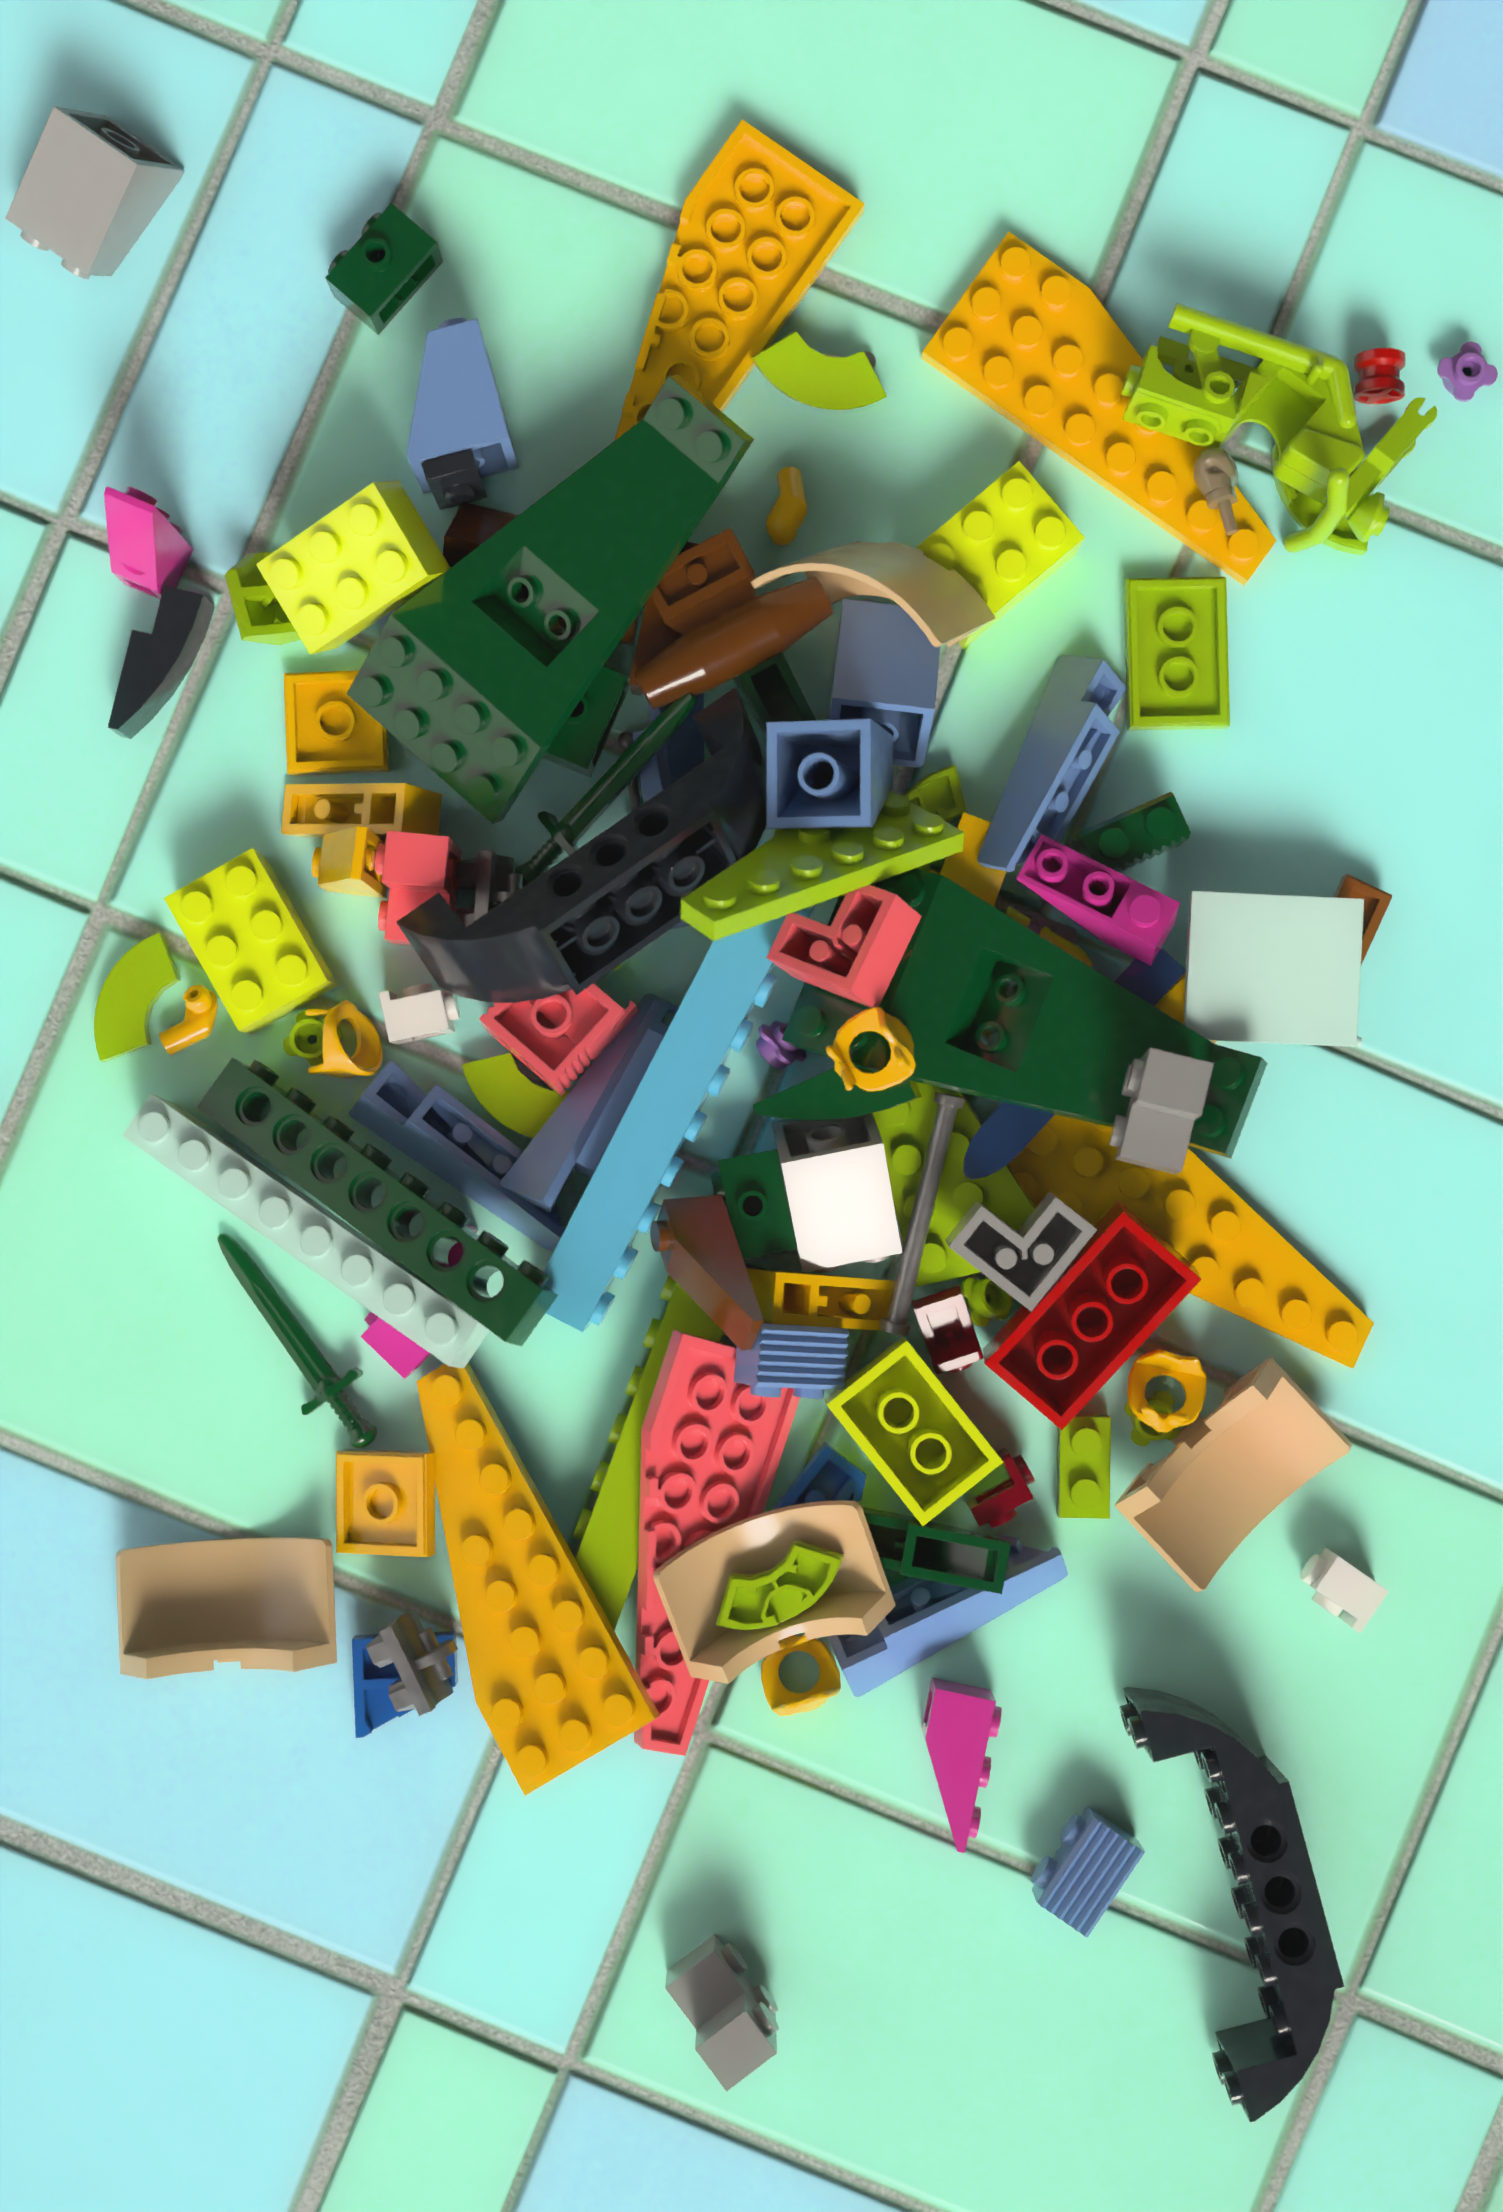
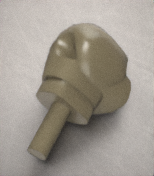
[1193,447,1238,535]

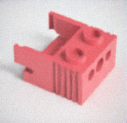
[479,983,638,1097]

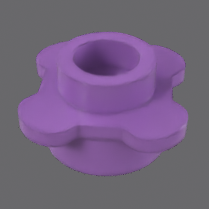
[1437,342,1498,402]
[756,1020,807,1069]

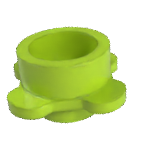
[283,1010,342,1066]
[961,1275,1012,1327]
[1124,1391,1180,1446]

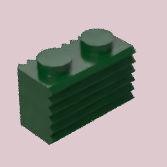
[1071,792,1191,872]

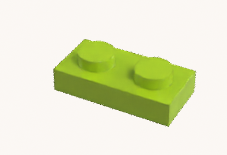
[1057,1415,1111,1519]

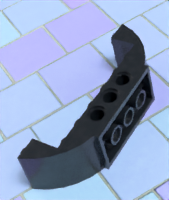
[396,688,767,1003]
[1119,1687,1344,2123]

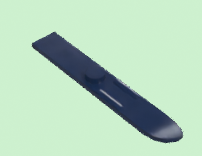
[963,948,1186,1180]

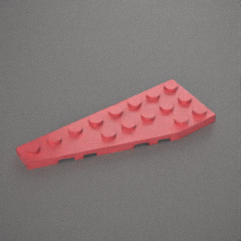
[634,1329,800,1756]

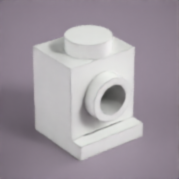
[378,983,460,1045]
[1300,1548,1389,1633]

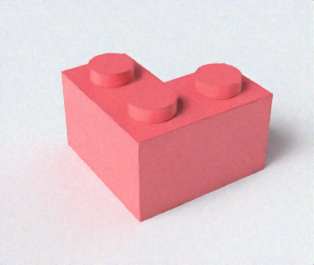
[375,830,462,946]
[766,885,922,1008]

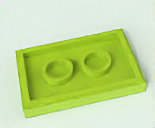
[1124,577,1230,731]

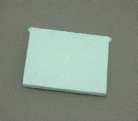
[1183,891,1364,1047]

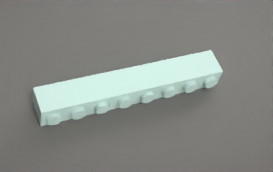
[122,1094,490,1368]

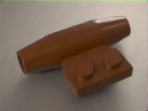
[634,528,833,709]

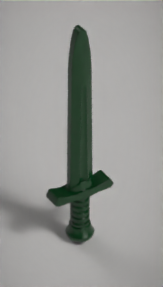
[514,693,696,887]
[217,1233,377,1448]

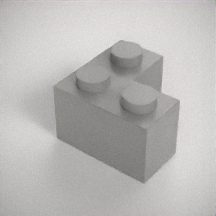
[1109,1048,1214,1174]
[945,1192,1097,1311]
[665,1934,779,2092]

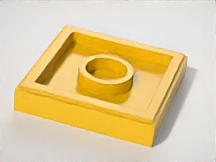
[284,670,390,776]
[336,1449,435,1557]

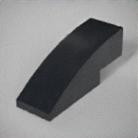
[108,585,215,739]

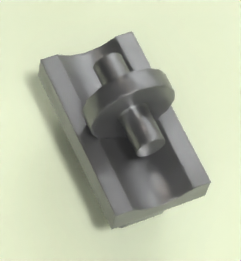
[455,850,523,927]
[366,1609,458,1716]

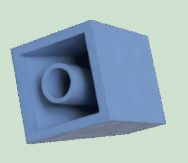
[407,318,519,494]
[828,599,940,768]
[767,719,893,829]

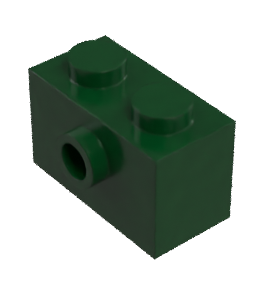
[325,203,443,335]
[543,667,630,778]
[710,1149,797,1259]

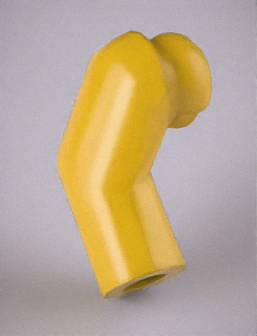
[766,467,807,545]
[159,985,218,1055]

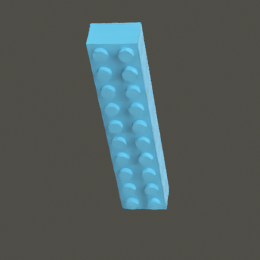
[544,841,816,1332]

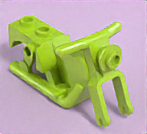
[1121,303,1437,553]

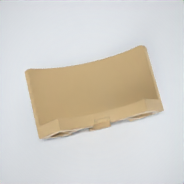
[751,541,996,647]
[1114,1357,1352,1592]
[653,1500,896,1684]
[116,1537,337,1680]

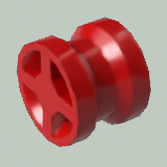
[1353,348,1406,404]

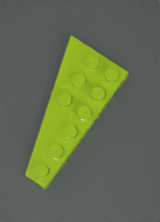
[681,791,964,941]
[860,1068,1036,1287]

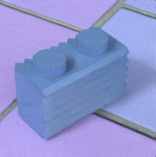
[734,1322,849,1399]
[1031,1806,1145,1938]

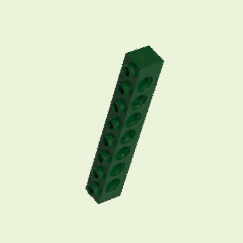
[197,1058,558,1347]

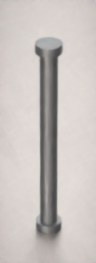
[879,1092,965,1336]

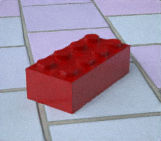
[983,1200,1202,1430]

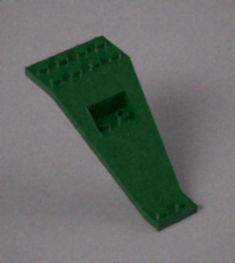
[347,375,754,824]
[782,868,1267,1159]

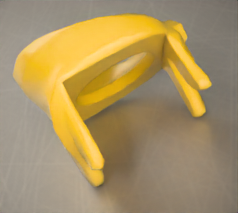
[306,1000,383,1078]
[826,1007,916,1092]
[1127,1349,1207,1432]
[761,1634,841,1716]

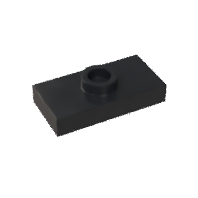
[422,449,488,510]

